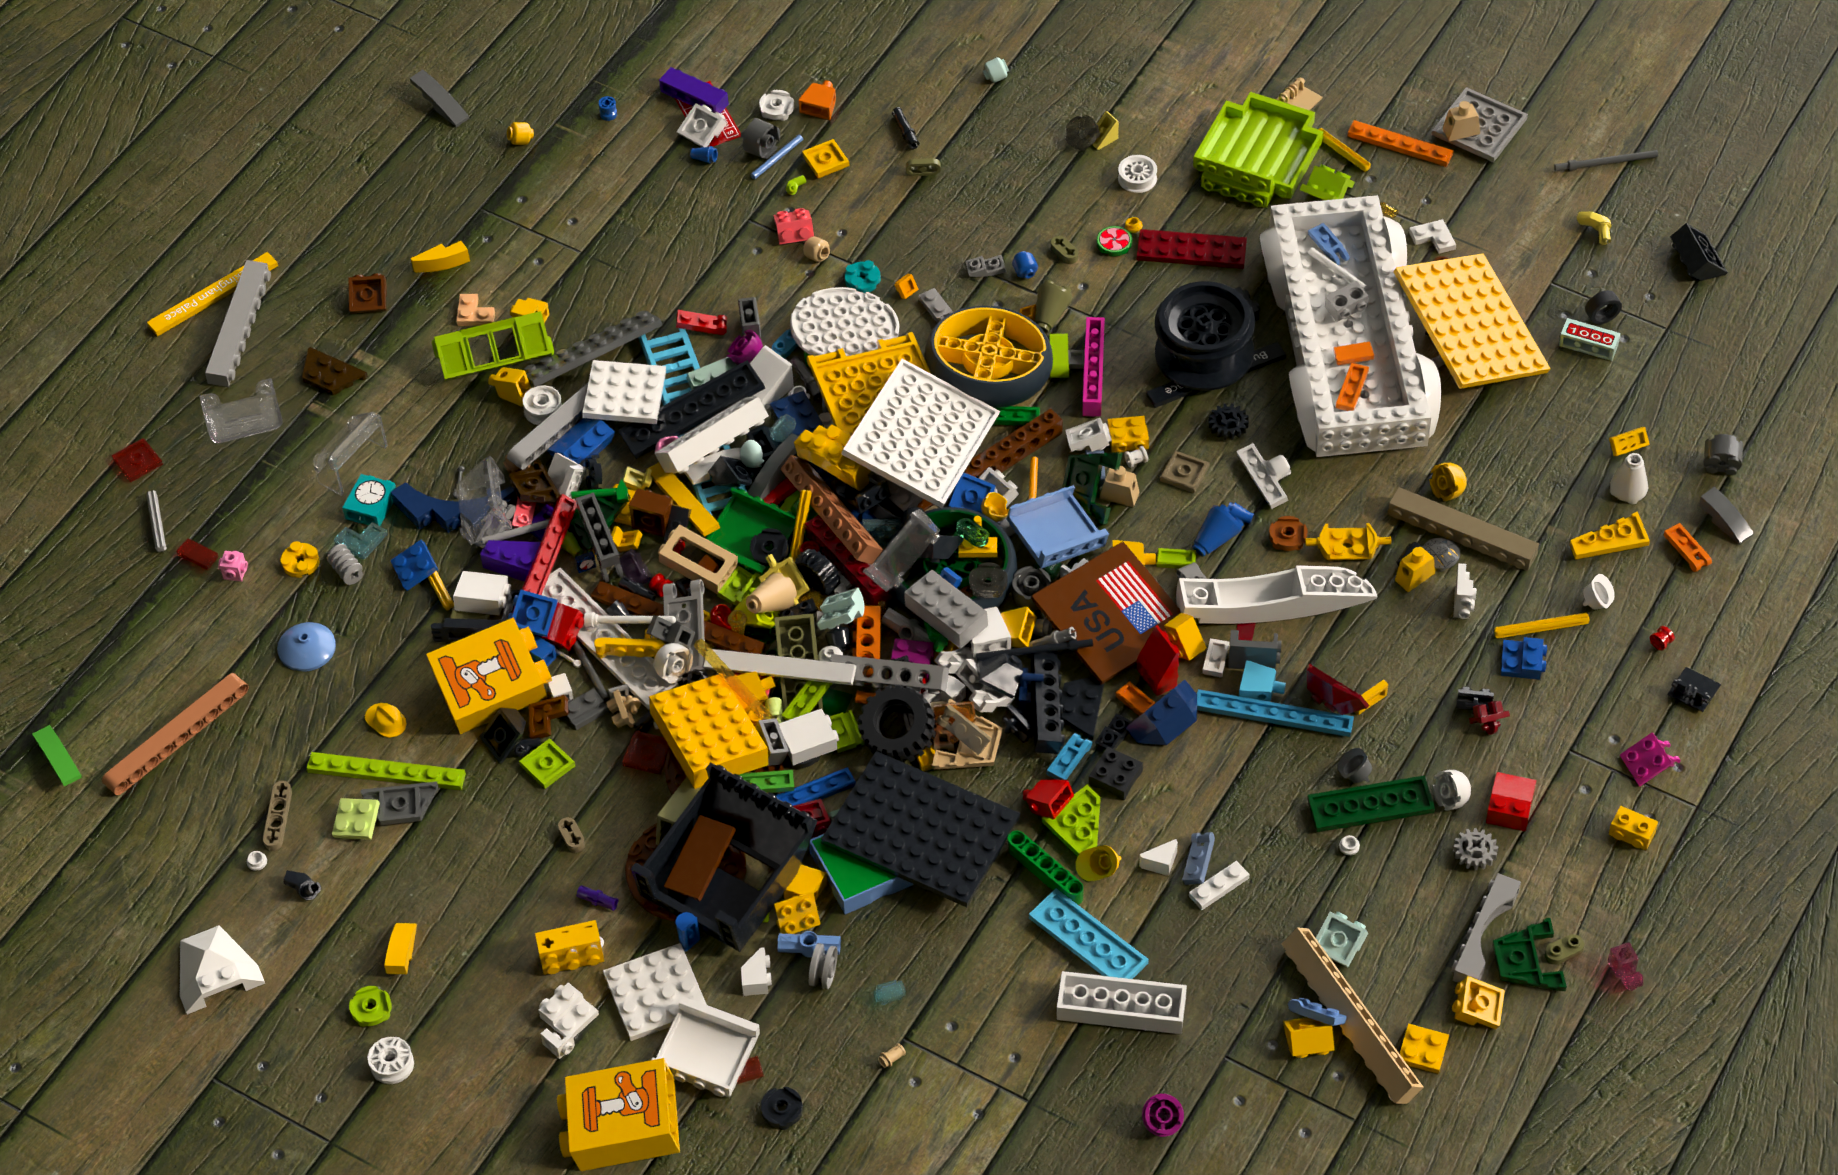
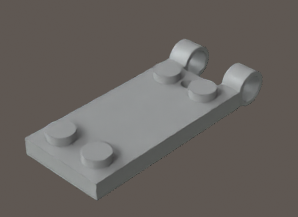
[663,579,706,674]

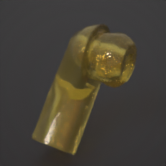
[1380,202,1399,218]

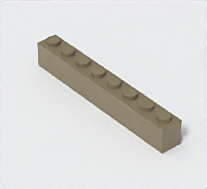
[1388,487,1539,571]

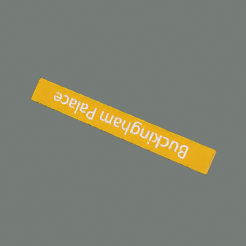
[147,252,278,337]

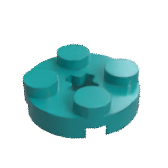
[845,260,881,293]

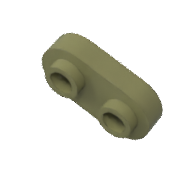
[906,158,941,176]
[1545,934,1584,965]

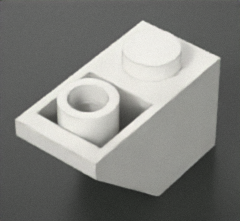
[741,948,772,996]

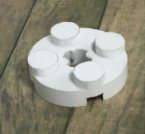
[759,90,794,121]

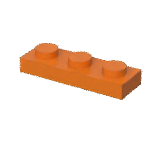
[1336,362,1369,411]

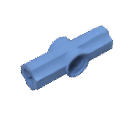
[777,931,841,957]

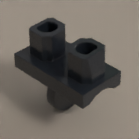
[1456,687,1494,714]
[1002,705,1034,743]

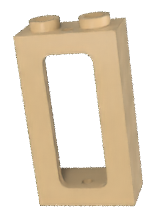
[658,525,738,594]

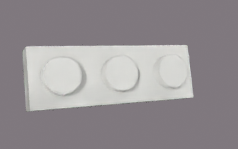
[1189,861,1250,910]

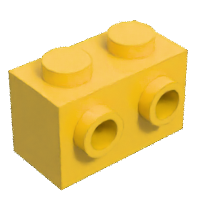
[1164,613,1206,661]
[1609,806,1658,850]

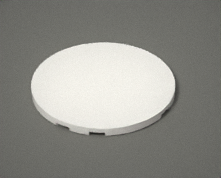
[790,287,899,356]

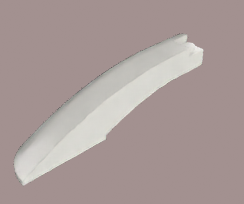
[1176,566,1378,624]

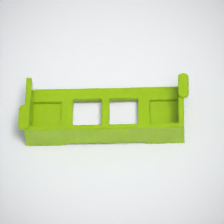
[431,311,554,381]

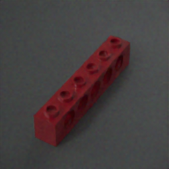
[805,515,890,606]

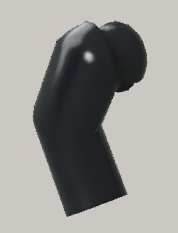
[514,737,541,757]

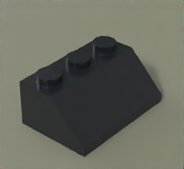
[1670,223,1728,281]

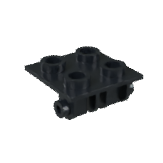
[1667,667,1721,712]

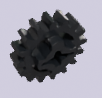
[1209,403,1249,440]

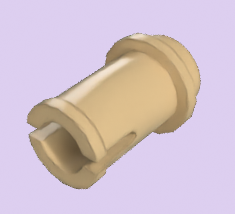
[878,1043,906,1068]

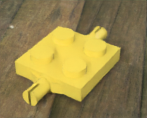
[759,554,810,607]

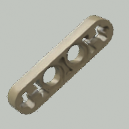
[263,781,292,851]

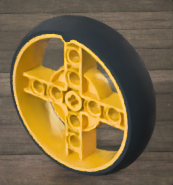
[925,306,1053,408]

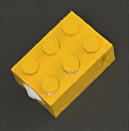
[535,920,604,975]

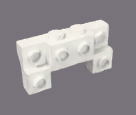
[934,646,1015,712]

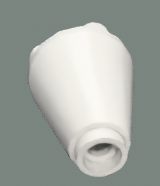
[1610,453,1648,504]

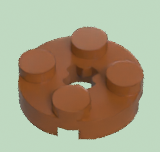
[1269,516,1308,551]

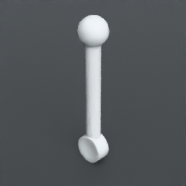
[552,644,582,668]

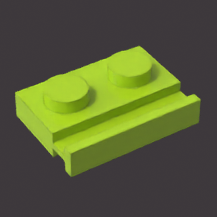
[830,710,865,753]

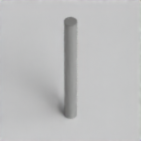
[481,519,550,545]

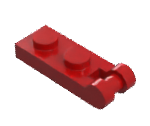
[676,310,727,335]

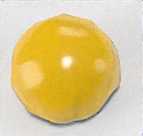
[981,492,1009,522]

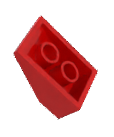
[1486,772,1536,831]

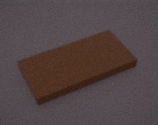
[664,815,736,901]

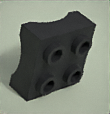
[1089,747,1143,800]

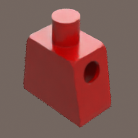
[1023,780,1074,819]

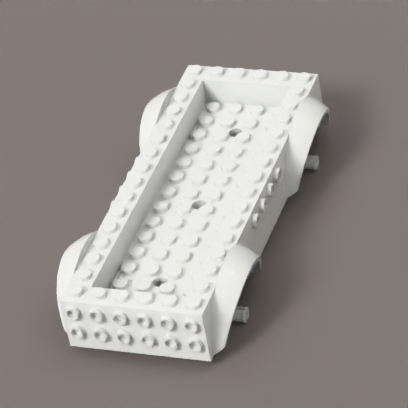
[1260,195,1441,457]

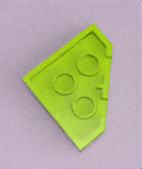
[1042,785,1100,856]

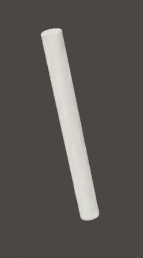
[1308,247,1367,291]

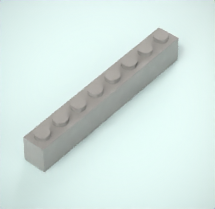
[205,260,271,387]

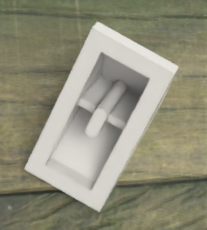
[1139,839,1178,876]

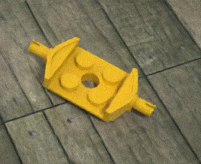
[1305,523,1391,560]

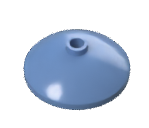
[277,622,336,671]

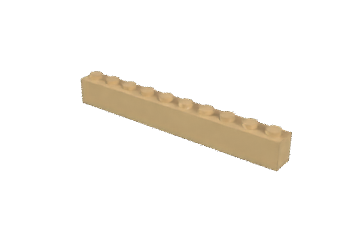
[1282,927,1424,1104]

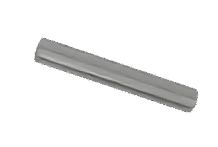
[146,491,166,552]

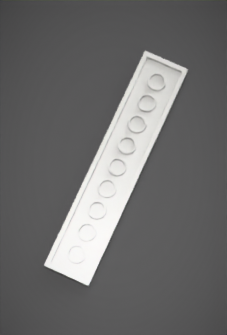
[542,568,679,710]

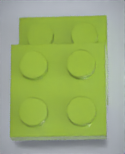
[1300,164,1355,200]

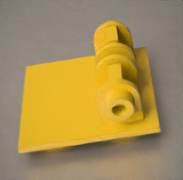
[774,891,821,934]

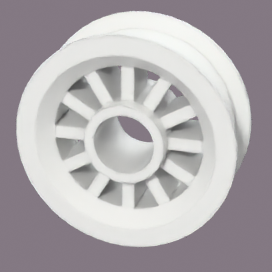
[1118,155,1157,193]

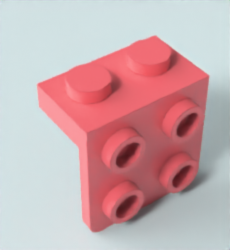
[774,208,814,245]

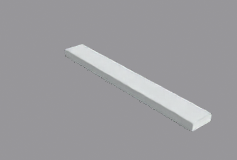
[703,649,856,685]

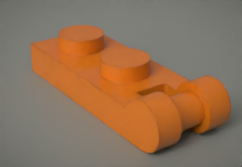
[1664,523,1712,572]

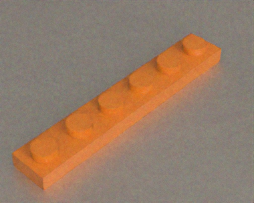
[1347,120,1453,167]

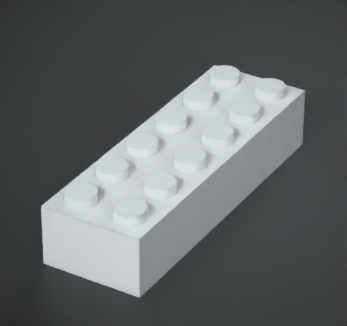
[655,397,769,474]
[1057,971,1187,1034]

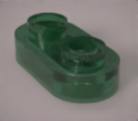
[956,518,989,547]

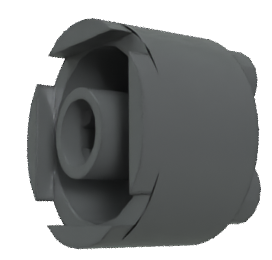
[741,118,780,159]
[1703,434,1743,475]
[1012,566,1051,612]

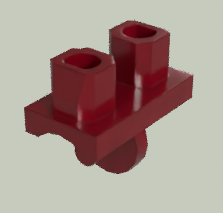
[1469,701,1510,735]

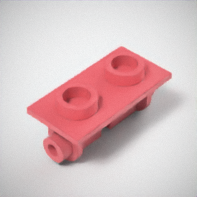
[512,497,536,529]

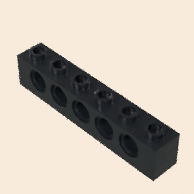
[1031,651,1065,754]

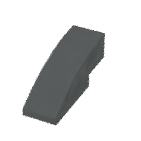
[1699,487,1753,545]

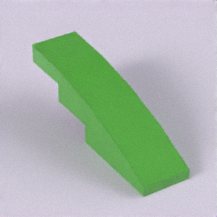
[32,725,82,786]

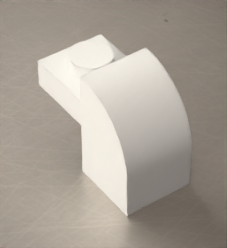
[922,675,966,706]

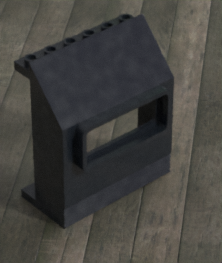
[631,762,817,952]

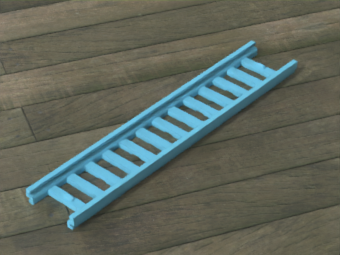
[638,328,747,515]

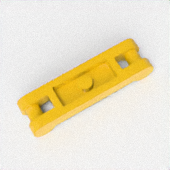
[594,638,664,658]

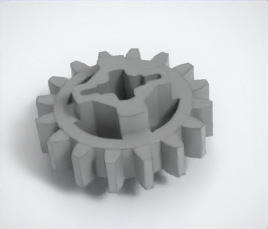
[1453,828,1498,870]

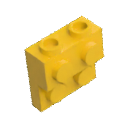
[1107,416,1149,452]
[1452,976,1505,1029]

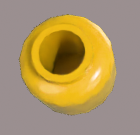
[507,122,534,145]

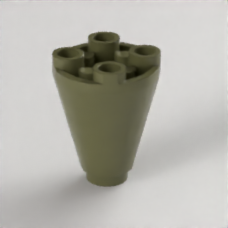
[1035,280,1073,333]

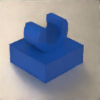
[940,567,962,588]

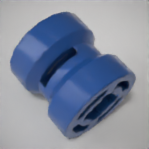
[599,96,617,121]

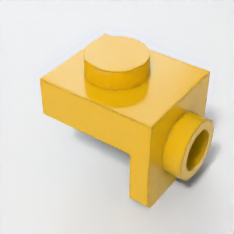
[611,526,643,552]

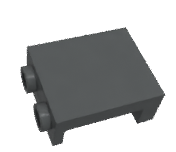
[1228,630,1281,669]

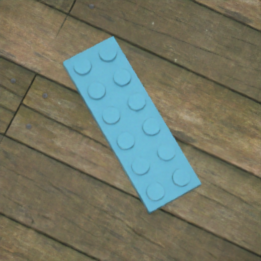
[1029,889,1149,979]

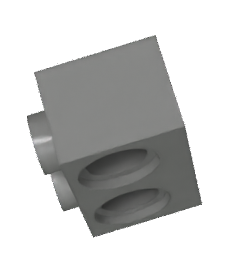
[1325,281,1369,322]

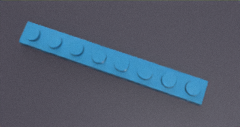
[1197,689,1354,737]

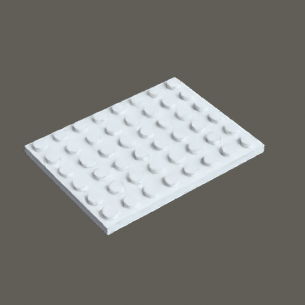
[841,359,1000,508]

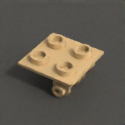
[1276,77,1323,110]

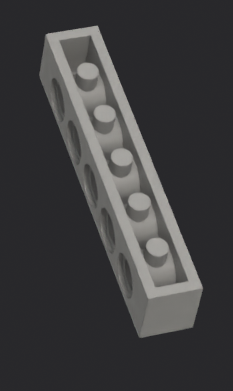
[830,654,949,695]

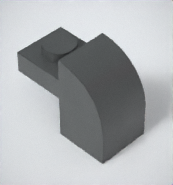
[647,615,695,650]

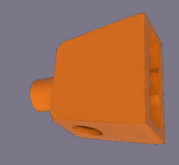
[799,80,836,120]

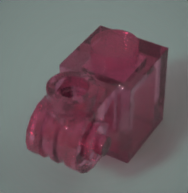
[1608,942,1643,991]

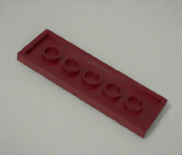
[1137,229,1247,269]

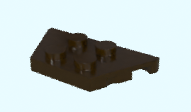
[302,347,368,395]
[509,459,560,504]

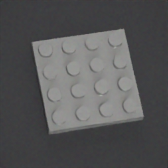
[1432,87,1528,162]

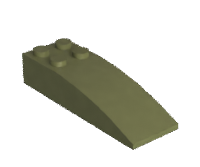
[774,614,823,721]

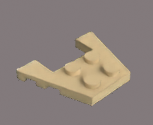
[932,699,1003,769]

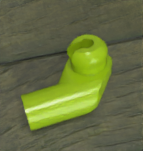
[786,175,806,195]

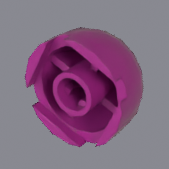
[727,329,763,365]

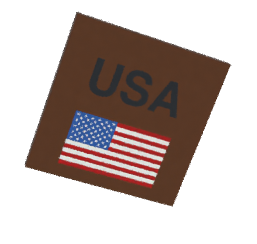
[1031,541,1181,685]

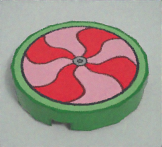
[1097,226,1132,256]

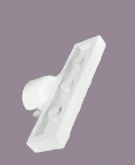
[1237,443,1291,509]

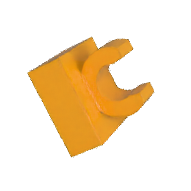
[894,274,919,299]

